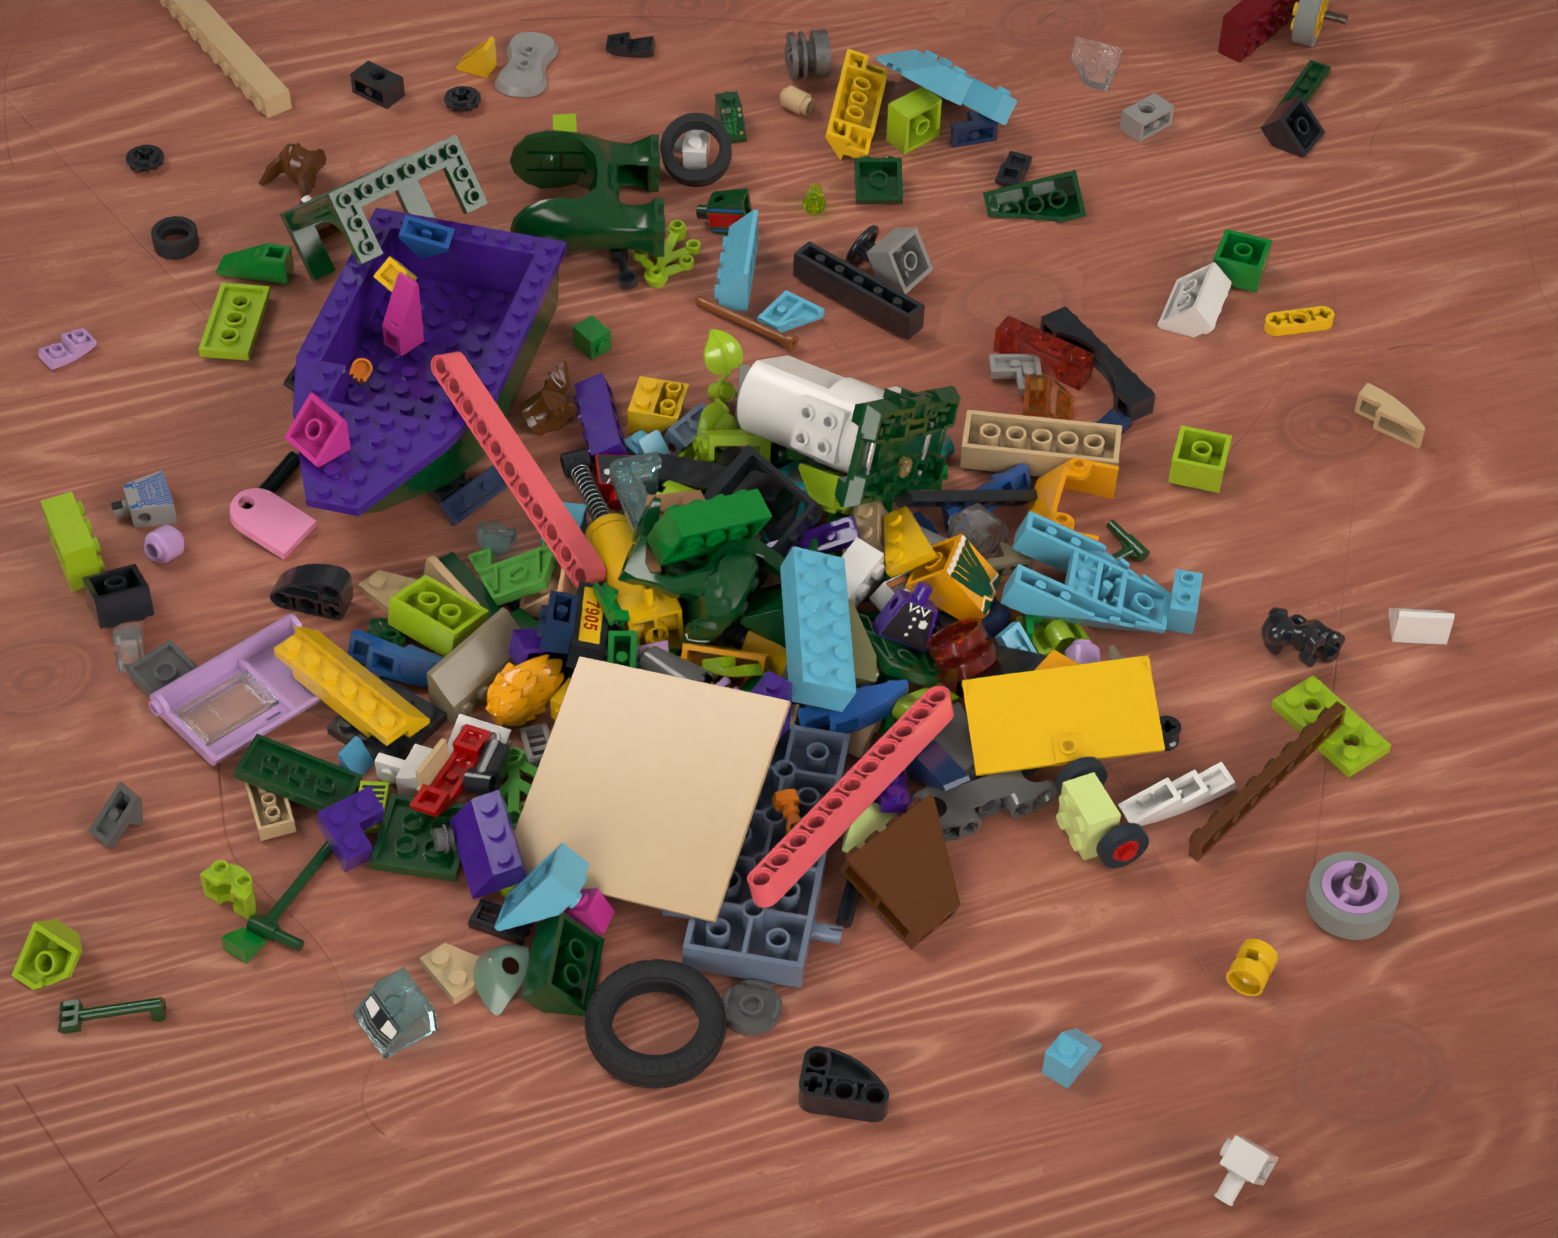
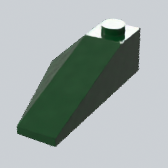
[983,170,1086,222]

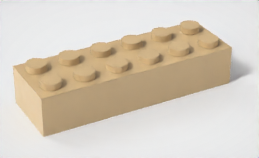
[960,410,1122,477]

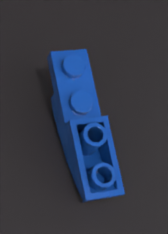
[348,629,444,687]
[798,679,908,734]

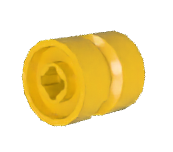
[1226,938,1279,997]

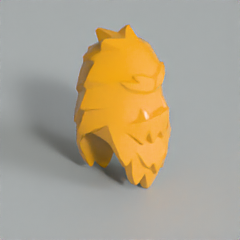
[486,654,564,726]

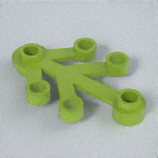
[633,220,701,288]

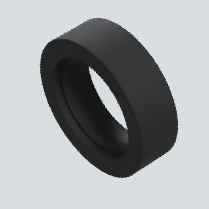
[660,113,732,187]

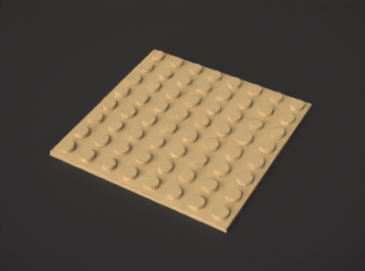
[515,656,791,923]

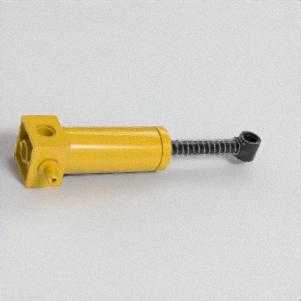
[560,447,684,651]

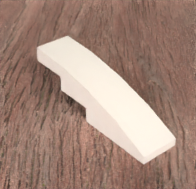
[1118,762,1237,826]

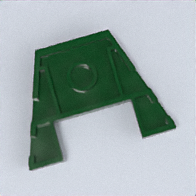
[858,613,938,688]

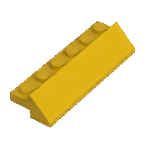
[825,49,888,161]
[274,626,430,746]

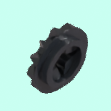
[444,86,481,113]
[126,145,164,173]

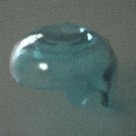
[476,521,517,554]

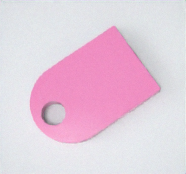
[230,488,316,560]

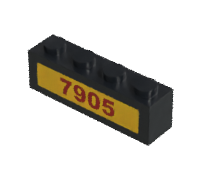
[566,581,612,668]

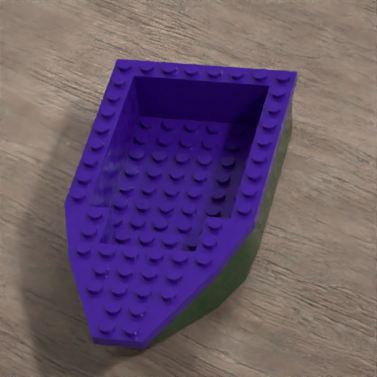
[293,208,567,516]

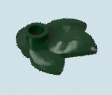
[365,617,407,648]

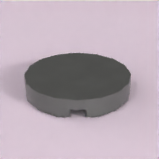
[722,979,782,1036]

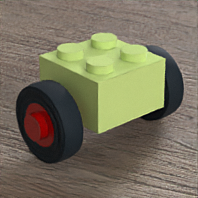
[1056,757,1149,868]

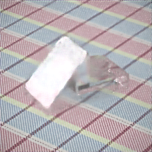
[112,621,145,673]

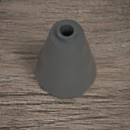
[638,646,717,684]

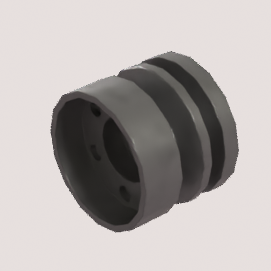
[784,29,831,80]

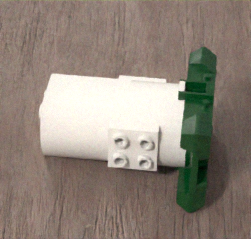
[737,355,961,508]

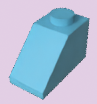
[1042,1028,1102,1089]

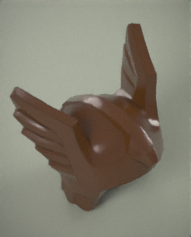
[259,143,327,198]
[520,361,576,436]

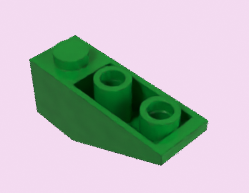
[216,243,294,284]

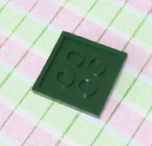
[369,794,466,882]

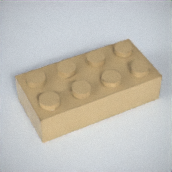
[244,782,296,841]

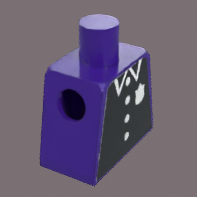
[873,581,938,652]

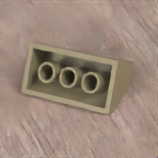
[427,607,520,725]

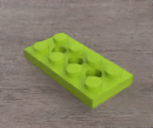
[198,282,271,361]
[1271,675,1391,778]

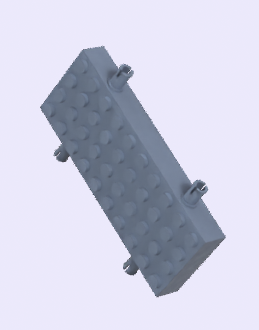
[663,724,851,988]

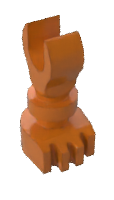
[348,358,373,385]
[772,789,801,835]

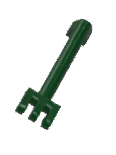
[58,997,166,1034]

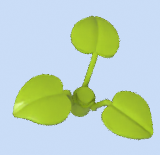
[698,329,743,429]

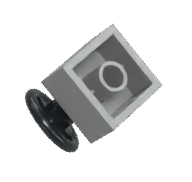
[845,225,933,294]

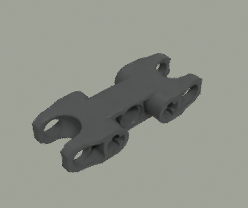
[910,768,1057,841]

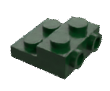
[854,156,903,204]

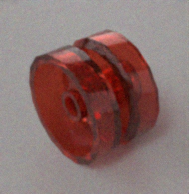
[926,617,998,682]

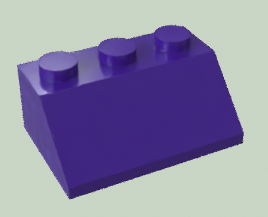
[450,790,528,900]

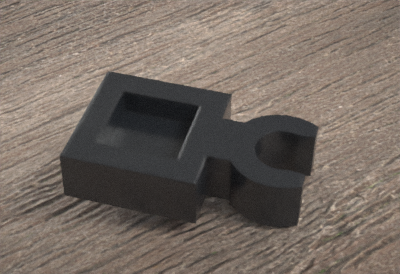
[426,472,474,504]

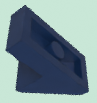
[950,110,998,148]

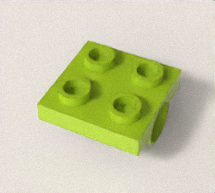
[1016,615,1090,656]

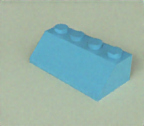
[714,210,758,312]

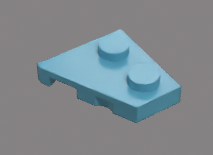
[757,290,825,333]

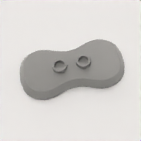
[494,32,559,98]

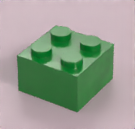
[1213,229,1273,292]

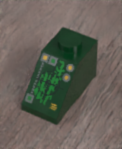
[715,91,747,144]

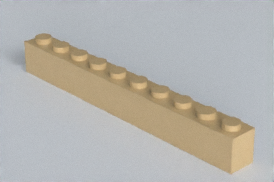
[160,0,292,118]

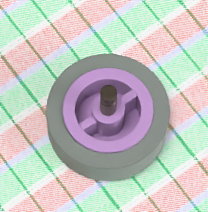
[1306,852,1399,940]

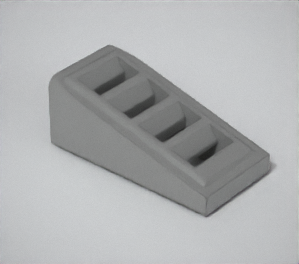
[519,723,550,768]

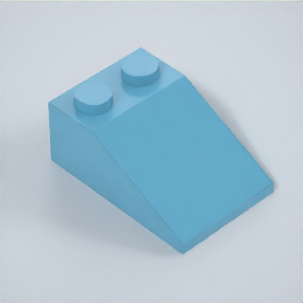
[494,842,589,931]

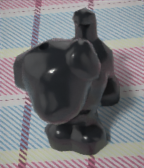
[1261,607,1346,668]

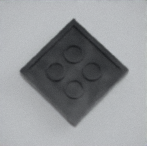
[327,676,447,761]

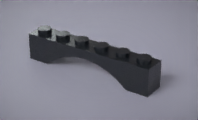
[1039,306,1156,422]

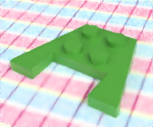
[468,538,557,606]

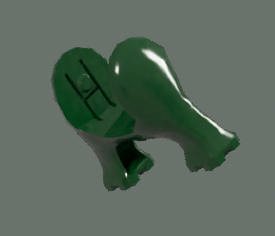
[510,129,665,257]

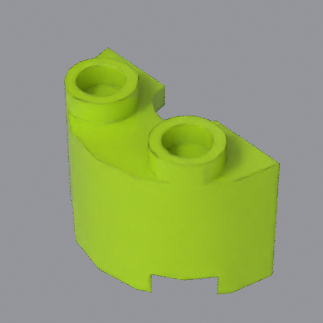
[200,860,256,920]

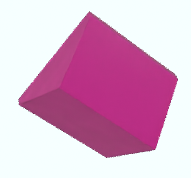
[284,392,351,467]

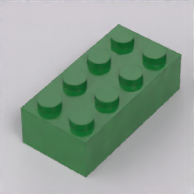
[647,489,772,566]

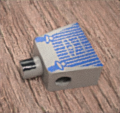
[111,470,178,528]

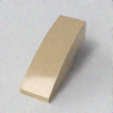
[1354,383,1425,449]

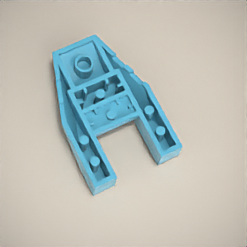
[876,49,1018,125]
[1001,511,1171,633]

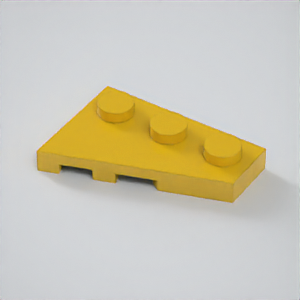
[883,506,938,579]

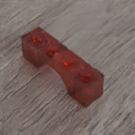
[993,315,1095,391]

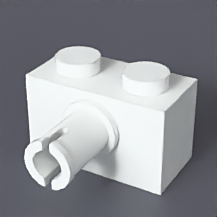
[673,130,710,170]
[1214,1135,1279,1206]

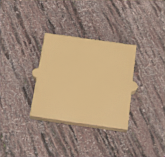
[415,738,451,791]

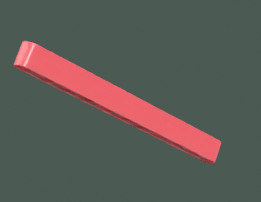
[431,351,607,588]
[747,686,954,908]

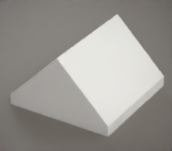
[1388,608,1454,645]

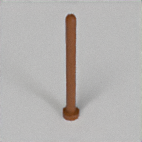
[695,296,799,352]

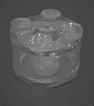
[947,503,1009,559]

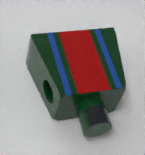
[696,188,752,236]

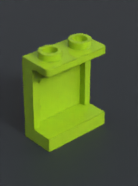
[693,429,771,462]

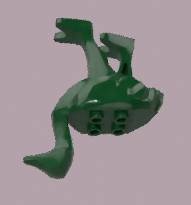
[618,496,818,645]

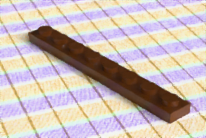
[1189,701,1346,862]

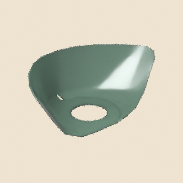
[474,944,529,1016]

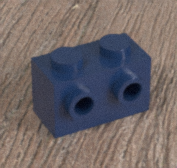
[536,590,578,654]

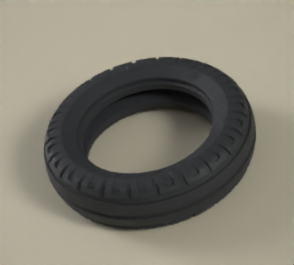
[585,959,727,1089]

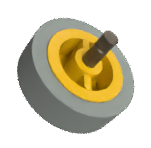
[1291,0,1348,47]

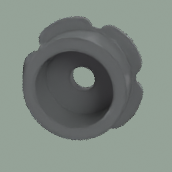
[433,824,454,853]

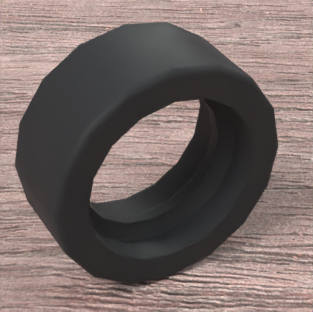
[151,216,199,260]

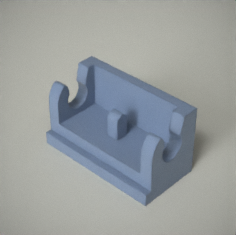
[663,402,706,456]

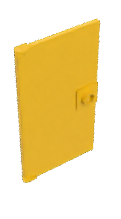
[961,655,1165,776]

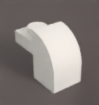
[374,744,433,796]

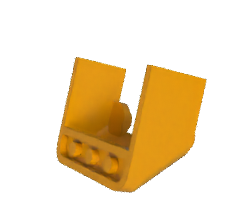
[1026,458,1119,541]

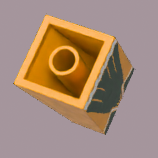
[905,534,1001,623]

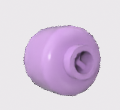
[144,525,185,564]
[1064,639,1101,664]

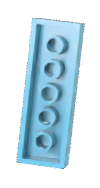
[780,546,856,712]

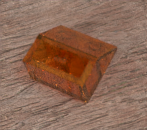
[1022,374,1074,420]

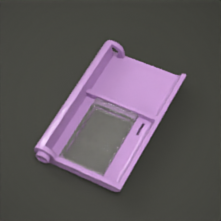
[148,613,322,766]

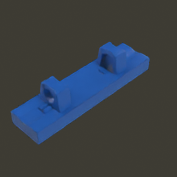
[941,463,1033,533]

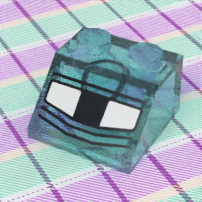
[353,967,438,1059]

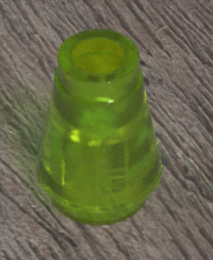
[802,183,826,215]

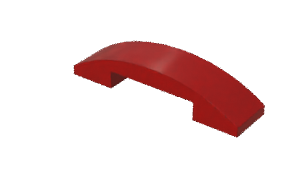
[409,724,492,817]

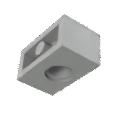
[1120,93,1174,142]

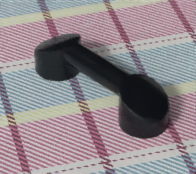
[608,249,638,290]

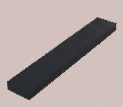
[895,490,1038,508]

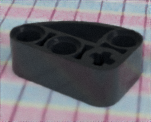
[270,564,354,621]
[798,1046,889,1122]

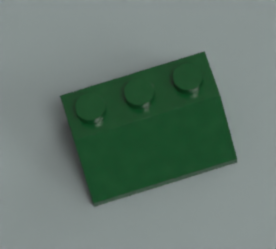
[740,583,786,648]
[521,912,604,1017]

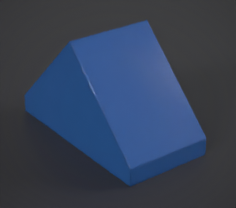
[398,215,455,259]

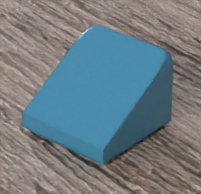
[338,736,374,775]

